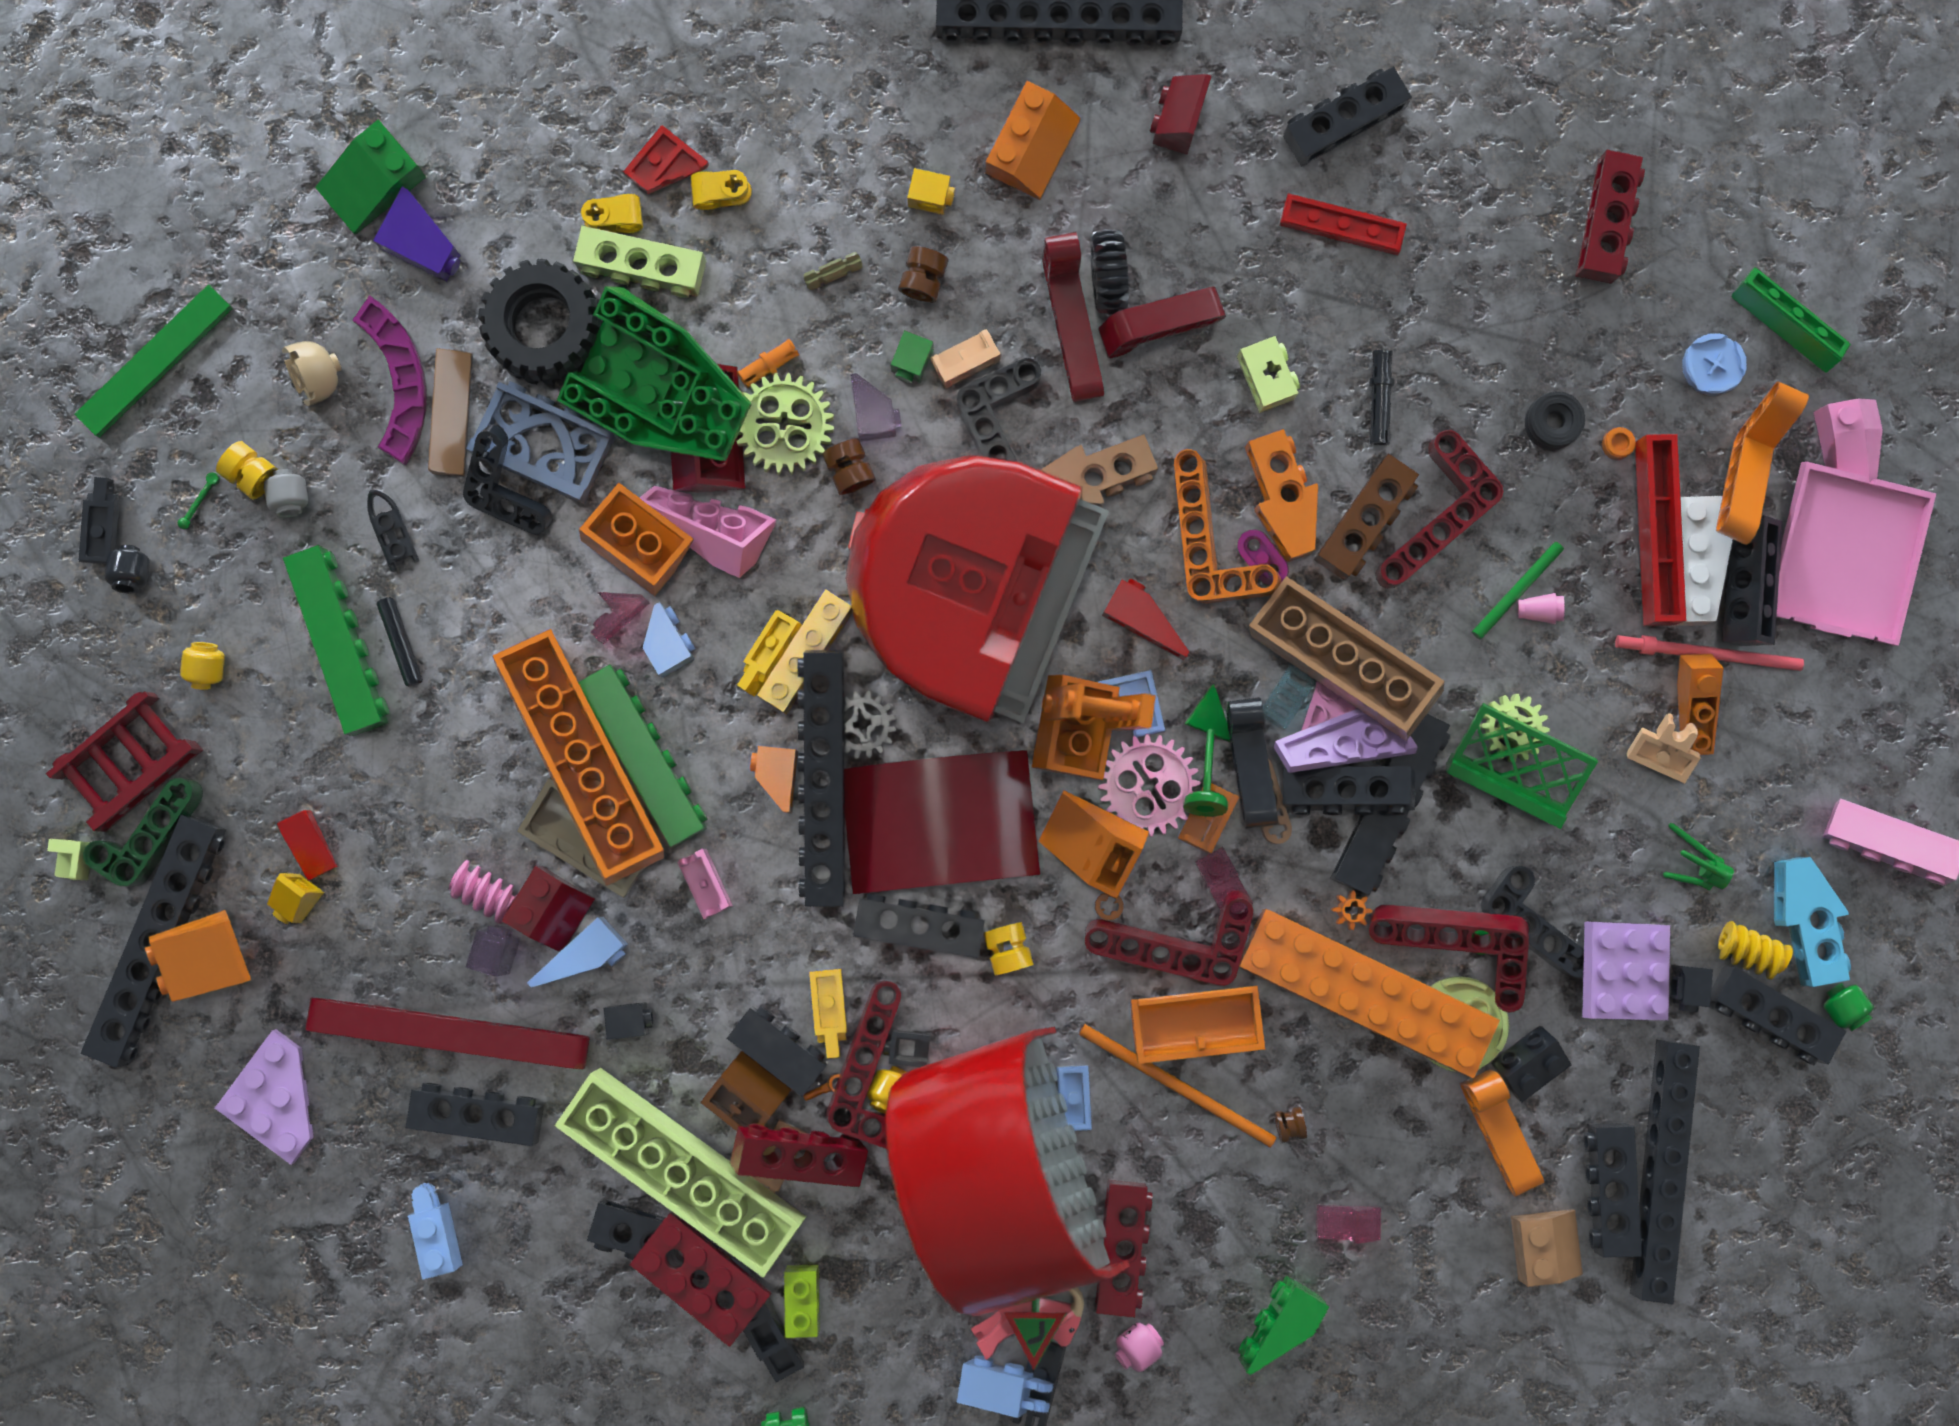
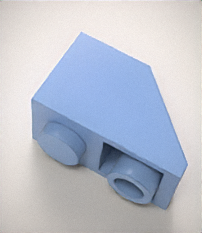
[643,602,695,678]

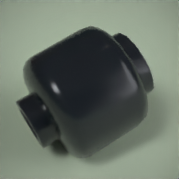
[104,545,150,594]

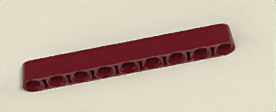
[305,997,590,1069]

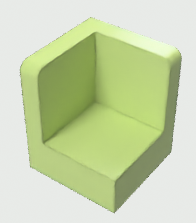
[47,839,90,880]

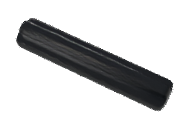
[377,597,423,687]

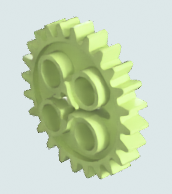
[737,373,834,475]

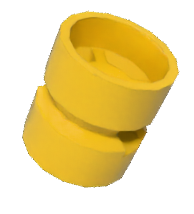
[216,441,278,500]
[983,922,1034,975]

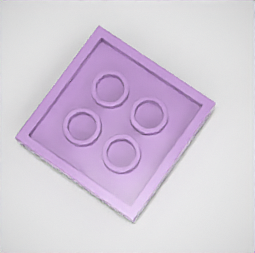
[1582,922,1670,1020]

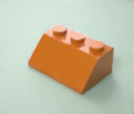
[985,81,1081,200]
[579,483,694,596]
[1031,675,1120,780]

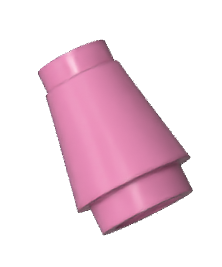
[1518,593,1564,624]

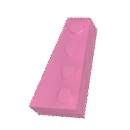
[1823,799,1959,886]

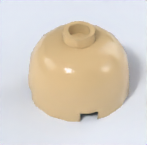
[282,341,341,406]

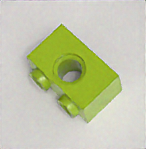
[784,1265,820,1338]

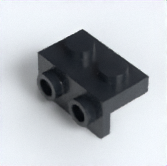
[1492,1026,1572,1103]

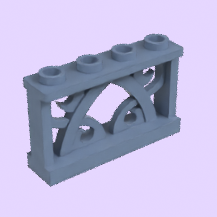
[466,381,616,505]

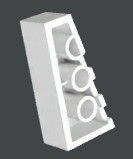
[1673,496,1733,626]

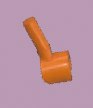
[803,1074,847,1101]

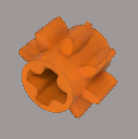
[1331,891,1373,930]

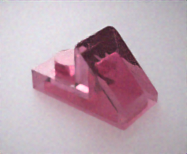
[591,592,650,644]
[1316,1205,1381,1244]

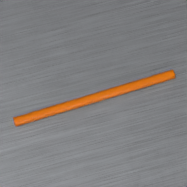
[1079,1024,1277,1148]

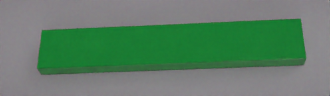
[74,284,233,438]

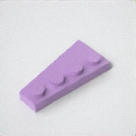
[1274,709,1418,773]

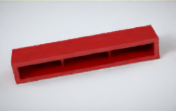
[1635,434,1686,626]

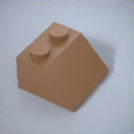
[1511,1209,1583,1287]

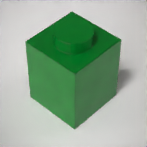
[891,330,934,383]

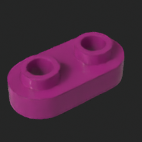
[1237,529,1289,585]

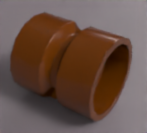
[898,246,949,303]
[822,438,876,495]

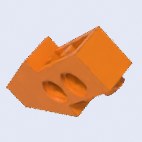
[1245,429,1318,563]

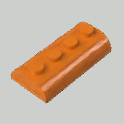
[1130,985,1265,1064]

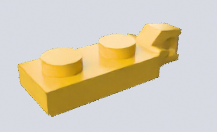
[737,610,802,697]
[809,969,847,1059]

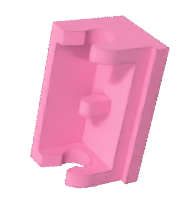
[677,849,733,919]

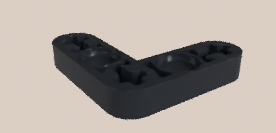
[463,425,552,534]

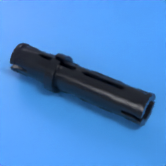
[1369,350,1394,445]

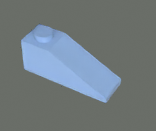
[527,917,628,987]

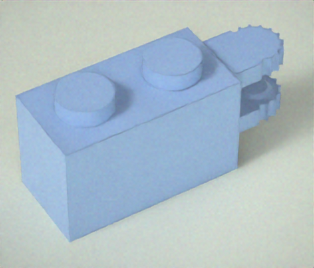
[408,1182,463,1280]
[957,1356,1053,1418]

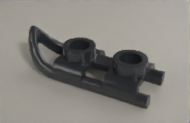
[367,490,419,572]

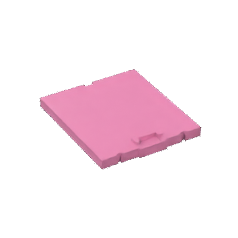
[1777,462,1936,646]

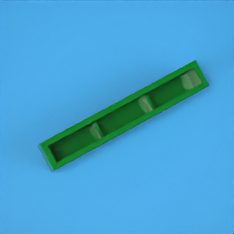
[283,545,389,736]
[578,664,708,848]

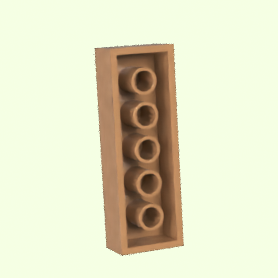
[1249,576,1445,741]

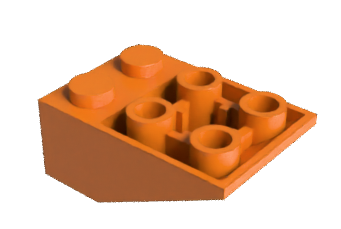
[1038,790,1149,898]

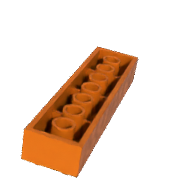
[492,629,664,886]
[1239,909,1500,1079]

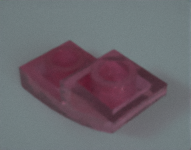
[1195,847,1253,914]

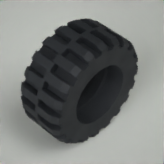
[478,259,603,385]

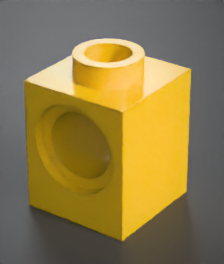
[907,168,955,215]

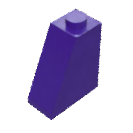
[373,187,461,282]

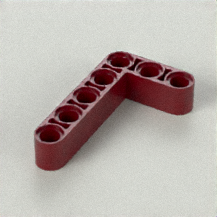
[1042,232,1104,402]
[1375,430,1504,589]
[1085,890,1253,986]
[1369,905,1529,1013]
[826,980,901,1149]

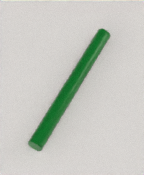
[1472,541,1564,640]

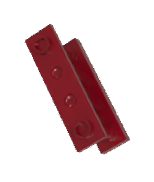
[46,691,203,832]

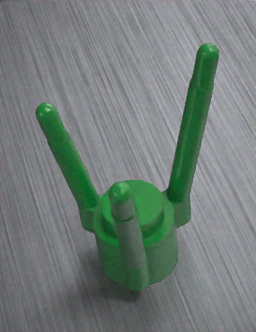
[1663,823,1734,890]

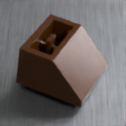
[700,1051,792,1131]

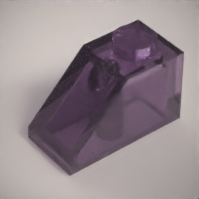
[851,373,901,441]

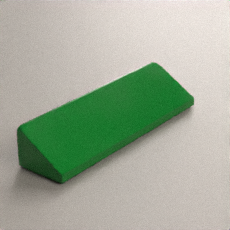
[1732,267,1851,372]

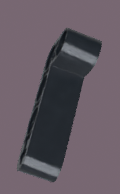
[1226,697,1278,829]
[1481,866,1584,978]

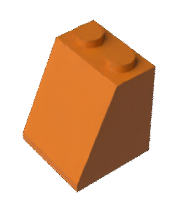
[145,910,251,1002]

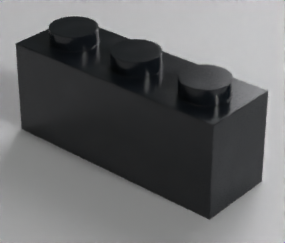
[726,1006,828,1097]

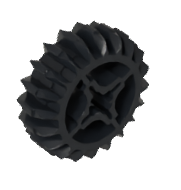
[1090,229,1129,315]

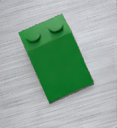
[315,119,427,235]

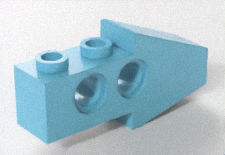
[1774,857,1851,987]

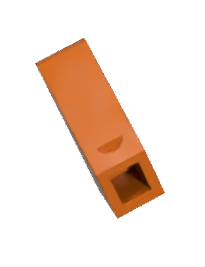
[1677,654,1724,755]

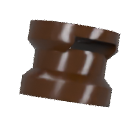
[1274,1107,1307,1143]

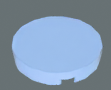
[1682,333,1747,396]

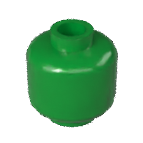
[1823,983,1874,1032]

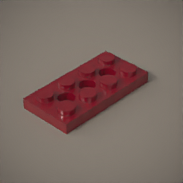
[629,1212,772,1347]

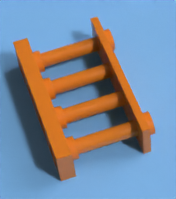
[1041,684,1156,731]

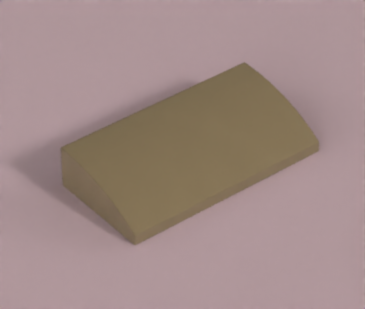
[517,777,661,898]

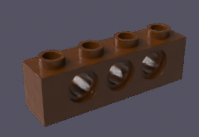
[1314,453,1419,580]

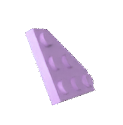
[215,1029,314,1165]

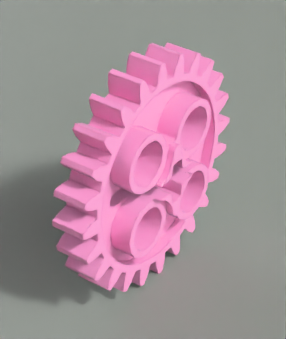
[1098,734,1201,837]

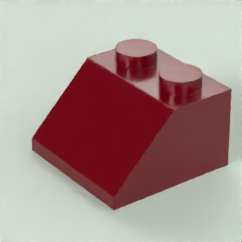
[1150,74,1212,155]
[502,866,596,952]

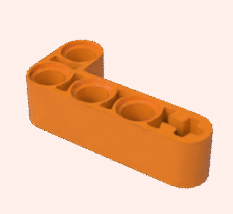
[1460,1070,1544,1197]

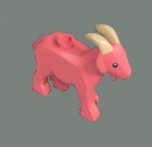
[971,1288,1084,1360]

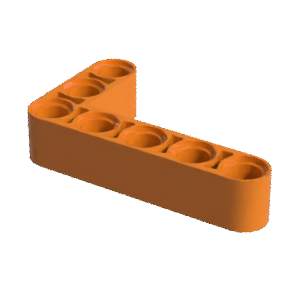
[1716,381,1809,545]
[1174,449,1281,604]

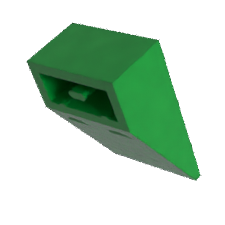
[1238,1275,1329,1375]

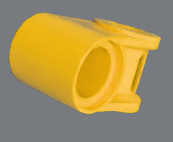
[691,170,752,210]
[581,194,643,233]

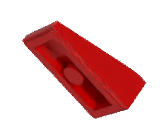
[277,810,338,881]

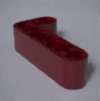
[1098,287,1226,358]

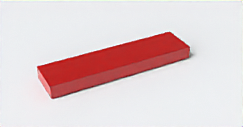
[1279,193,1407,255]

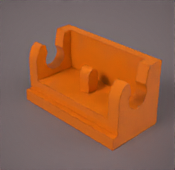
[1178,783,1239,854]

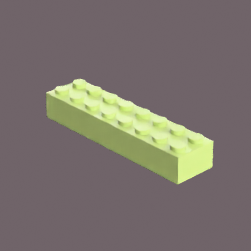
[555,1068,806,1278]

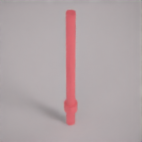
[1615,635,1804,671]

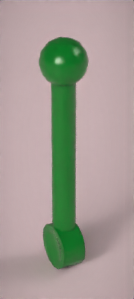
[177,472,220,529]

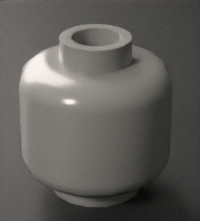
[264,469,308,517]

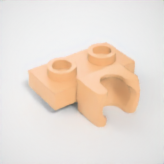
[1627,713,1701,784]

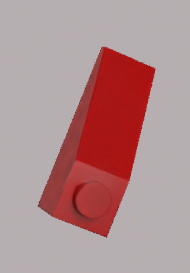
[1102,579,1189,661]

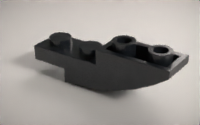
[724,1256,804,1383]

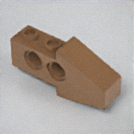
[1041,434,1158,508]

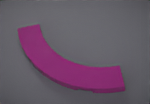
[352,295,427,465]

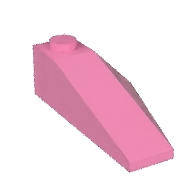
[1814,398,1883,482]
[639,486,776,578]

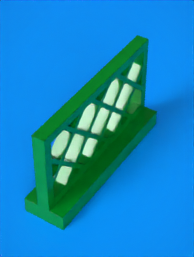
[1446,703,1598,829]

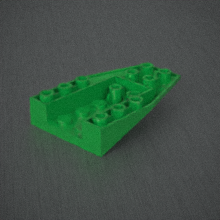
[557,286,752,461]

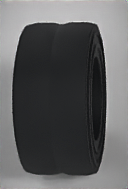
[1525,391,1585,450]

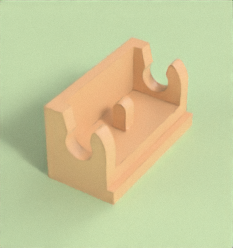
[930,329,1001,389]

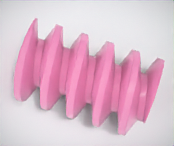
[449,860,518,924]

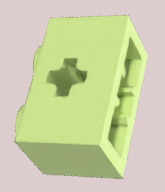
[1237,336,1300,413]

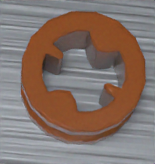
[1095,893,1124,920]

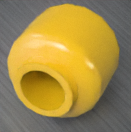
[180,642,225,690]
[867,1066,906,1115]

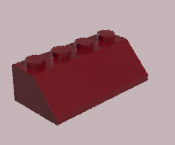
[671,364,745,493]

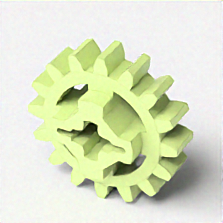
[1480,694,1550,762]

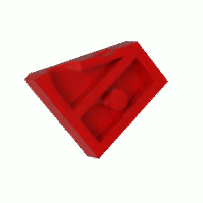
[623,125,709,194]

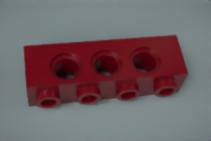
[1575,150,1645,284]
[730,1124,868,1188]
[1095,1179,1153,1318]

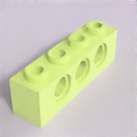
[573,226,706,298]

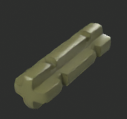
[803,252,863,290]

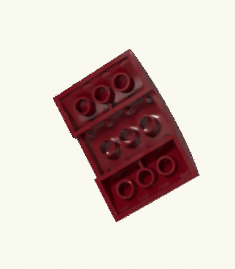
[844,750,1040,894]

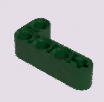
[83,778,203,886]

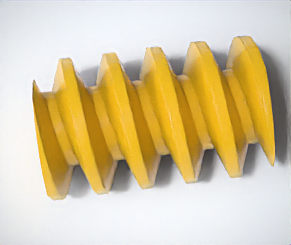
[1718,921,1793,980]

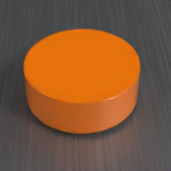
[1602,427,1636,460]

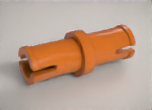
[737,339,799,389]

